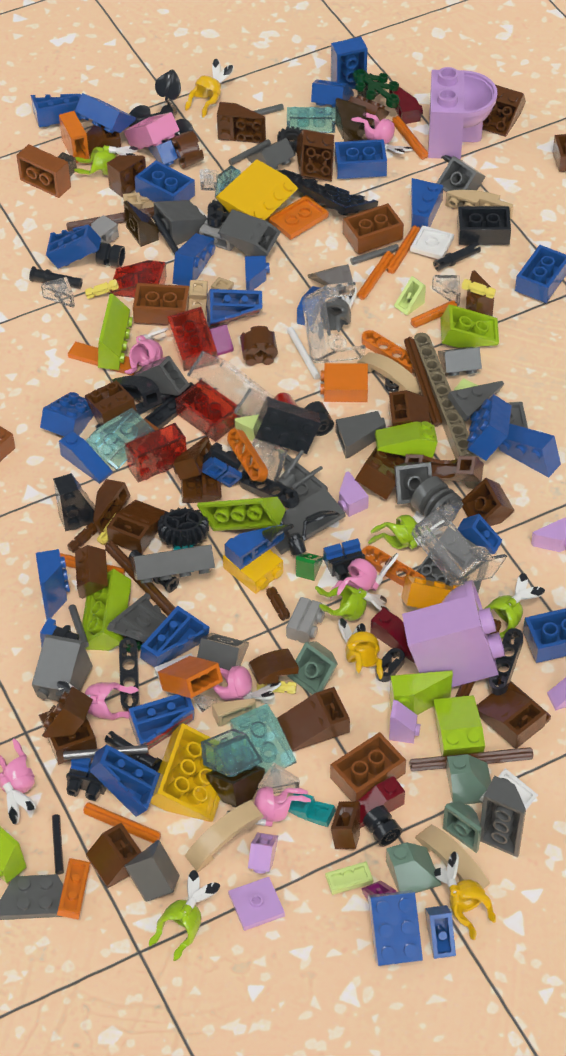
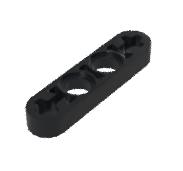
[239,471,300,508]
[489,628,523,695]
[119,637,140,712]

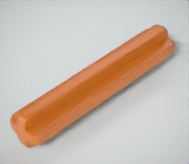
[410,300,457,328]

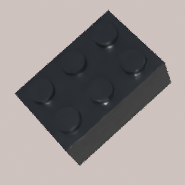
[457,206,511,245]
[253,397,321,454]

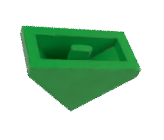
[296,552,323,581]

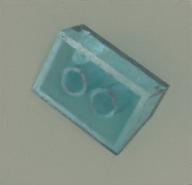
[287,107,336,133]

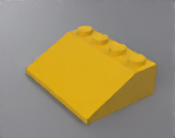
[215,159,298,220]
[150,723,236,822]

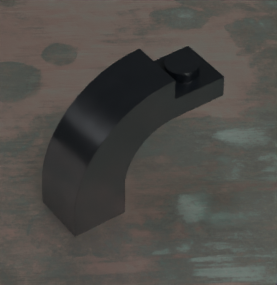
[98,376,162,409]

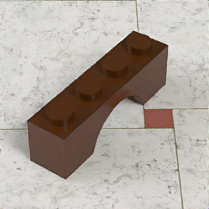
[405,454,484,482]

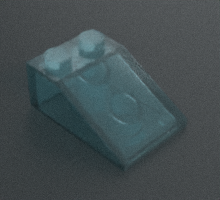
[86,408,155,471]
[230,703,297,779]

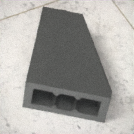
[133,356,190,396]
[336,411,386,458]

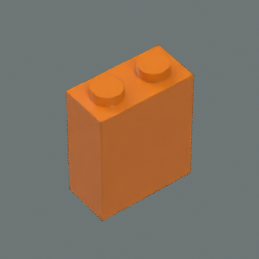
[59,111,89,164]
[320,363,368,402]
[158,656,223,698]

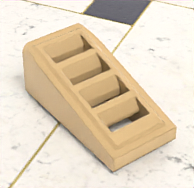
[212,698,256,727]

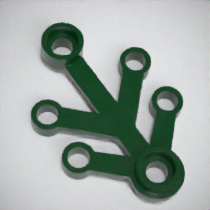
[353,69,400,108]

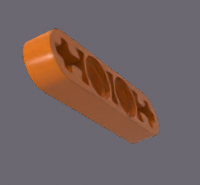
[362,330,414,373]
[227,428,268,482]
[362,546,426,587]

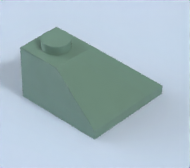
[287,641,338,695]
[446,754,491,805]
[443,801,482,853]
[386,842,442,893]

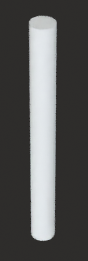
[287,327,320,380]

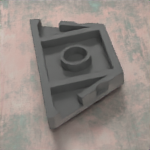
[107,593,167,642]
[0,874,63,920]

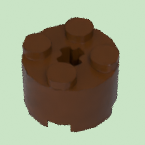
[170,131,204,169]
[240,326,278,366]

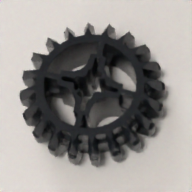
[157,507,209,548]

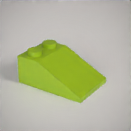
[440,304,499,348]
[375,421,438,458]
[390,670,453,715]
[433,695,485,756]

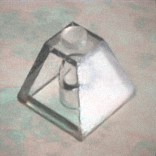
[242,438,288,482]

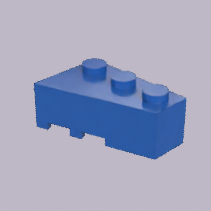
[31,94,83,127]
[411,178,444,228]
[46,225,101,269]
[172,233,216,288]
[140,606,210,667]
[89,744,160,817]

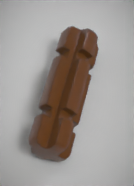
[67,523,98,553]
[266,586,290,621]

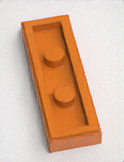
[57,858,91,920]

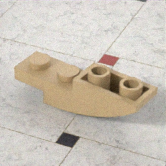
[445,190,514,220]

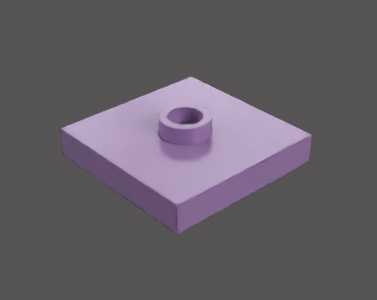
[228,877,285,931]

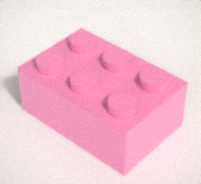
[123,112,179,150]

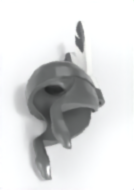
[319,286,357,340]

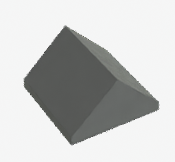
[394,462,432,504]
[124,840,180,902]

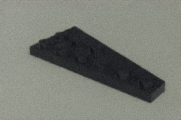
[278,169,378,215]

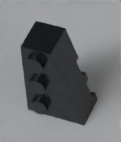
[53,473,95,532]

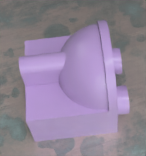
[428,67,497,159]
[402,580,505,687]

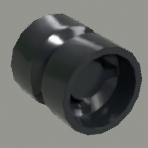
[95,242,125,268]
[304,401,334,436]
[363,805,402,847]

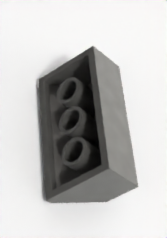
[130,544,215,584]
[480,775,526,858]

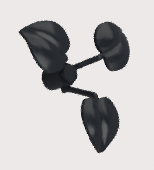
[129,69,194,140]
[262,510,340,555]

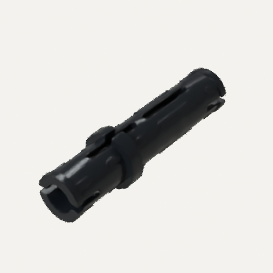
[433,242,481,271]

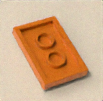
[268,195,329,240]

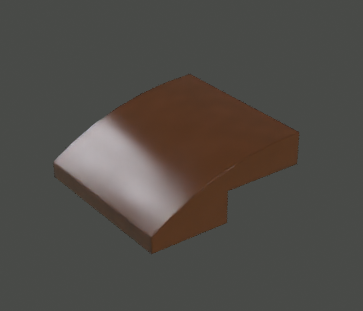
[181,472,222,503]
[249,648,299,684]

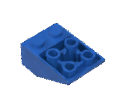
[311,79,354,108]
[40,392,94,437]

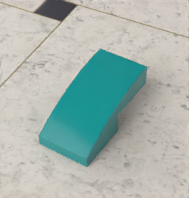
[288,793,336,827]

